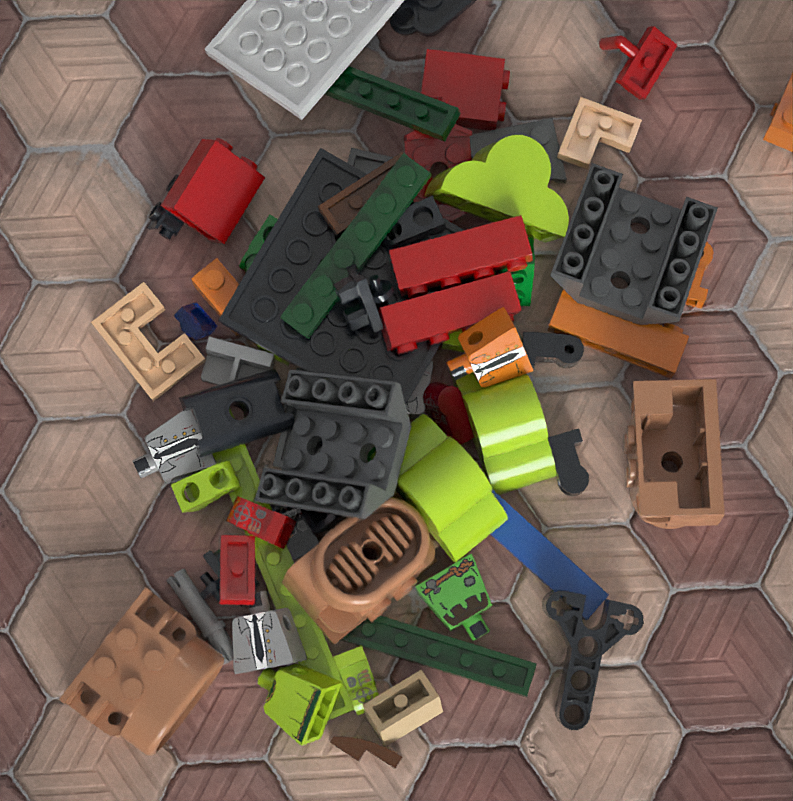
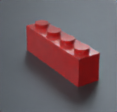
[389,215,533,298]
[378,271,522,354]

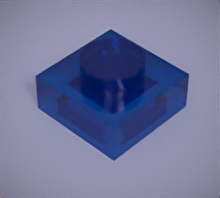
[174,302,218,340]

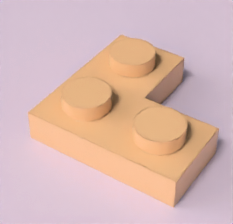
[557,97,642,170]

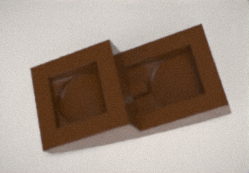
[330,736,403,769]

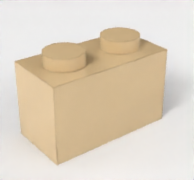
[363,670,443,747]

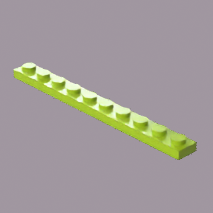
[213,407,354,722]

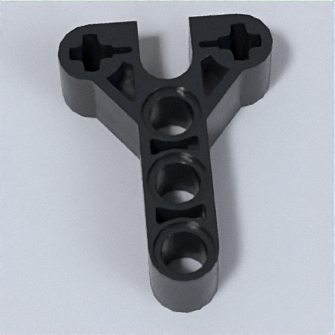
[542,590,644,730]

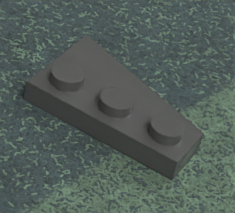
[470,118,567,183]

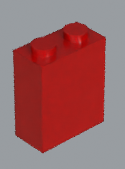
[421,49,510,130]
[160,138,266,244]

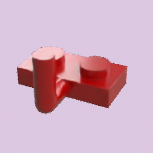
[599,26,678,100]

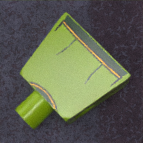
[258,664,342,746]

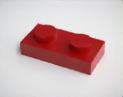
[219,535,255,605]

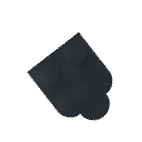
[389,0,476,37]

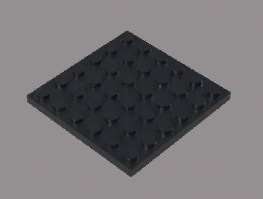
[218,148,476,405]

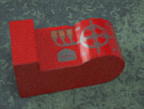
[226,496,296,550]

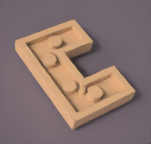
[91,282,206,402]

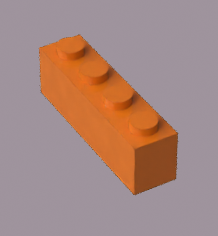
[547,289,689,379]

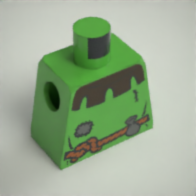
[415,554,492,641]

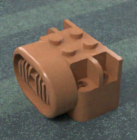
[623,379,725,529]
[282,492,438,645]
[59,587,225,756]

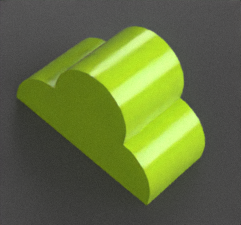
[425,135,569,243]
[450,371,556,495]
[369,414,508,563]

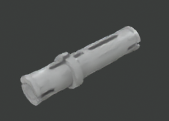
[167,569,233,665]

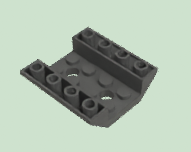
[550,163,718,325]
[255,370,411,519]

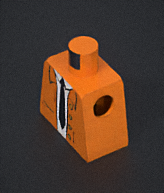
[446,307,533,388]

